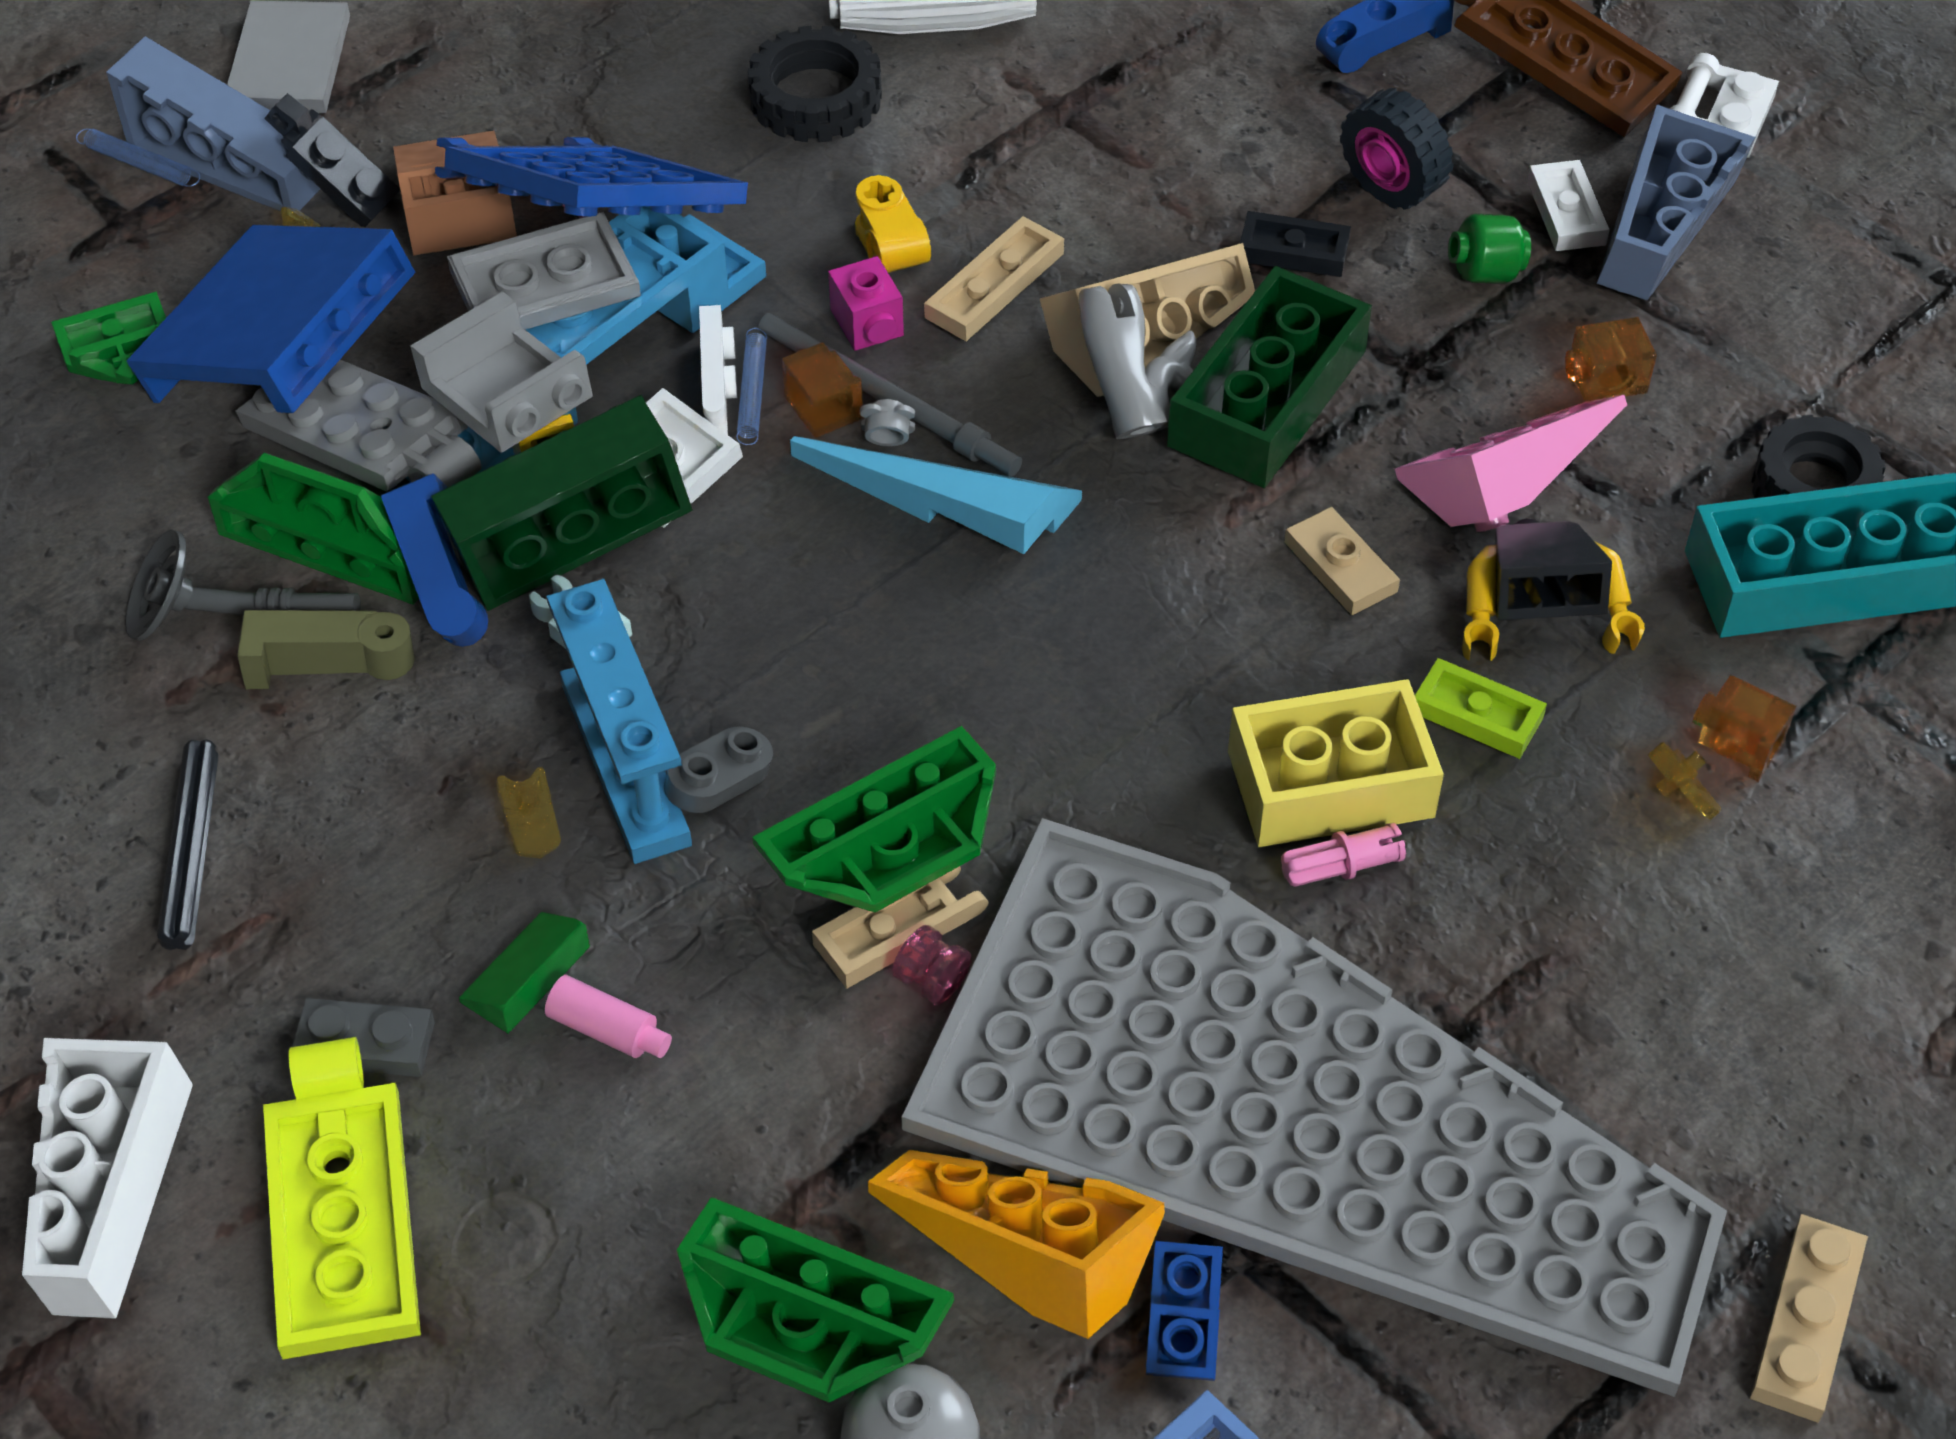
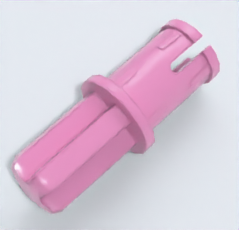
[1281,823,1406,887]

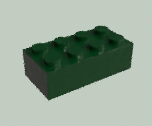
[1167,266,1372,489]
[431,395,693,611]

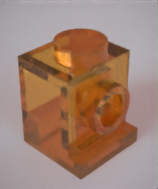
[1692,675,1797,782]

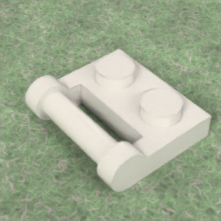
[1669,53,1779,158]

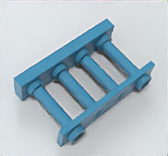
[546,579,692,864]

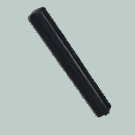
[157,739,219,950]

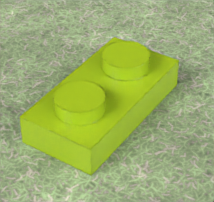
[1415,658,1547,759]

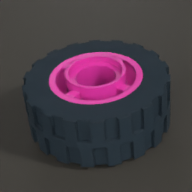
[1340,88,1454,210]

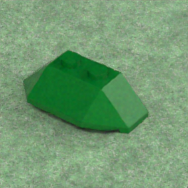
[208,453,419,605]
[752,726,996,913]
[677,1197,955,1403]

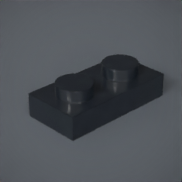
[1240,211,1351,277]

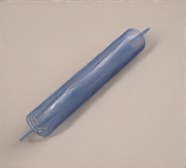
[76,129,200,187]
[736,328,767,445]

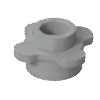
[860,399,915,446]

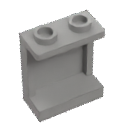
[410,291,593,453]

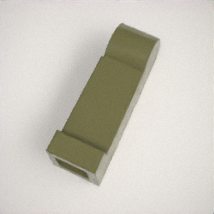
[238,610,415,690]

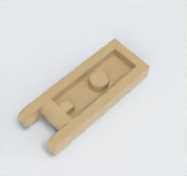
[812,866,989,989]

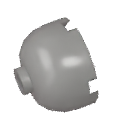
[840,1364,980,1439]

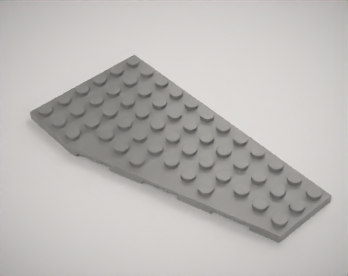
[902,818,1727,1397]

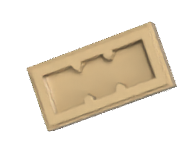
[1284,507,1400,615]

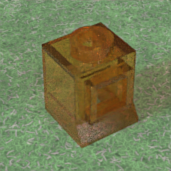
[782,342,863,438]

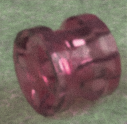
[892,925,971,1005]

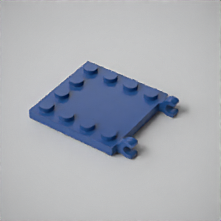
[435,137,748,217]

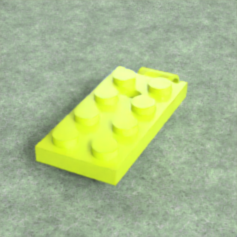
[263,1037,421,1360]

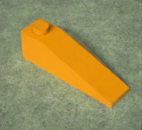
[868,1150,1165,1339]

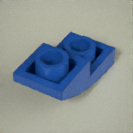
[1146,1241,1223,1381]

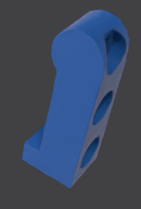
[1315,0,1454,73]
[381,473,488,647]

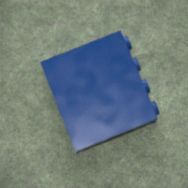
[127,225,416,413]

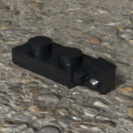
[265,93,400,228]

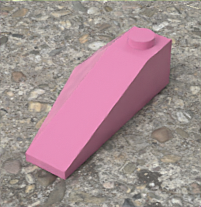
[1395,395,1627,532]

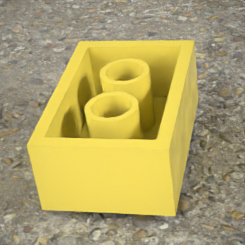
[1228,679,1444,848]

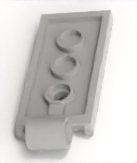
[235,360,481,492]

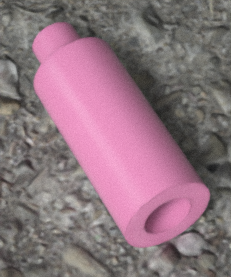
[545,975,672,1058]

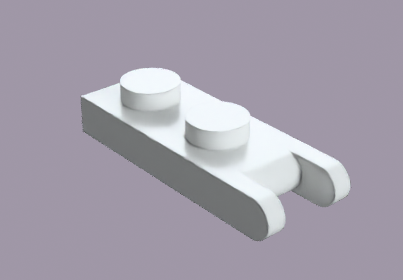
[699,305,737,435]

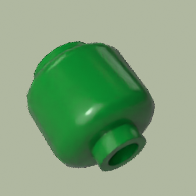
[1448,214,1531,284]

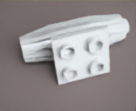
[828,0,1037,35]

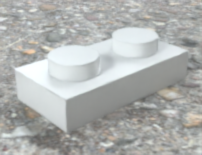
[1527,160,1609,251]

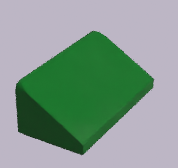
[459,912,590,1034]

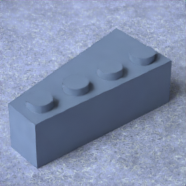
[106,36,320,217]
[1597,105,1756,300]

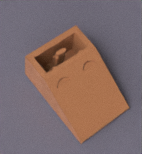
[393,131,517,256]

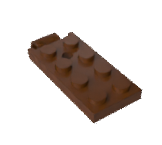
[1454,0,1683,137]

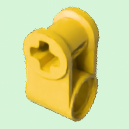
[855,175,931,273]

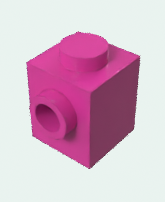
[828,256,904,351]

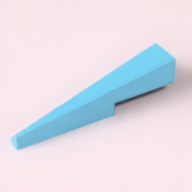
[790,436,1082,554]

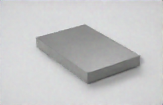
[227,0,350,113]
[447,212,641,330]

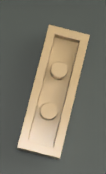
[924,216,1064,341]
[1750,1214,1868,1423]

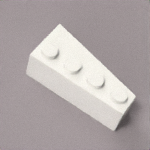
[22,1038,193,1318]

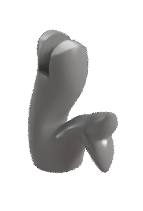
[1079,283,1196,439]

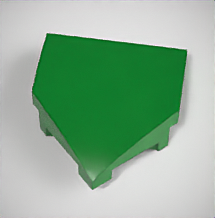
[51,291,166,385]

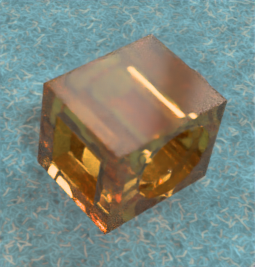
[1565,317,1657,402]

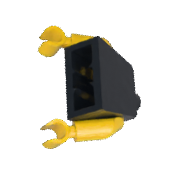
[1462,518,1645,661]

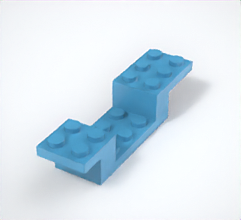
[405,206,766,482]

